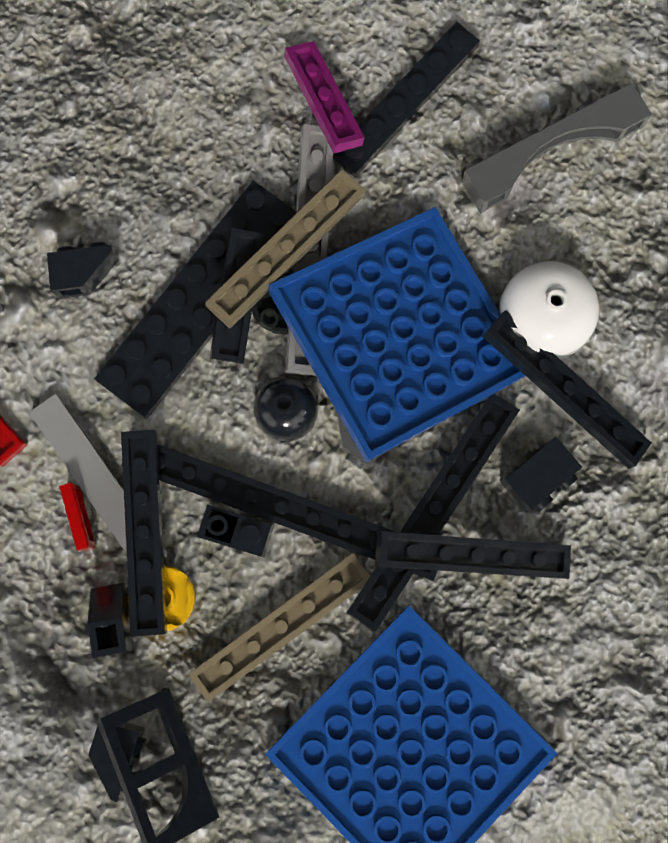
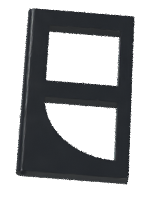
[96,688,219,843]

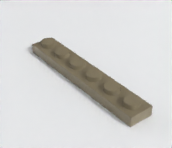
[205,169,366,328]
[188,553,370,702]

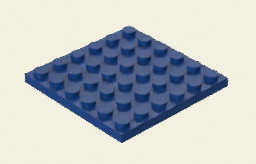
[268,207,526,463]
[265,605,558,843]

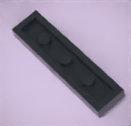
[209,228,264,364]

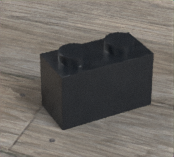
[500,436,582,512]

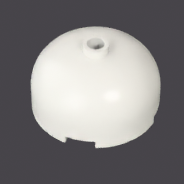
[499,261,599,359]

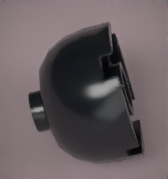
[253,376,318,442]

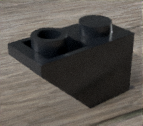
[47,242,119,299]
[197,504,274,558]
[87,582,135,658]
[88,722,147,802]

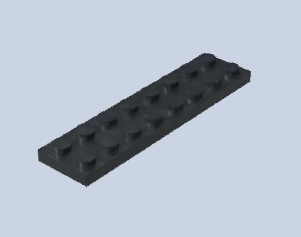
[94,180,296,419]

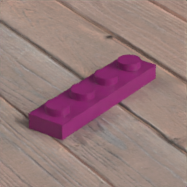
[284,41,365,154]

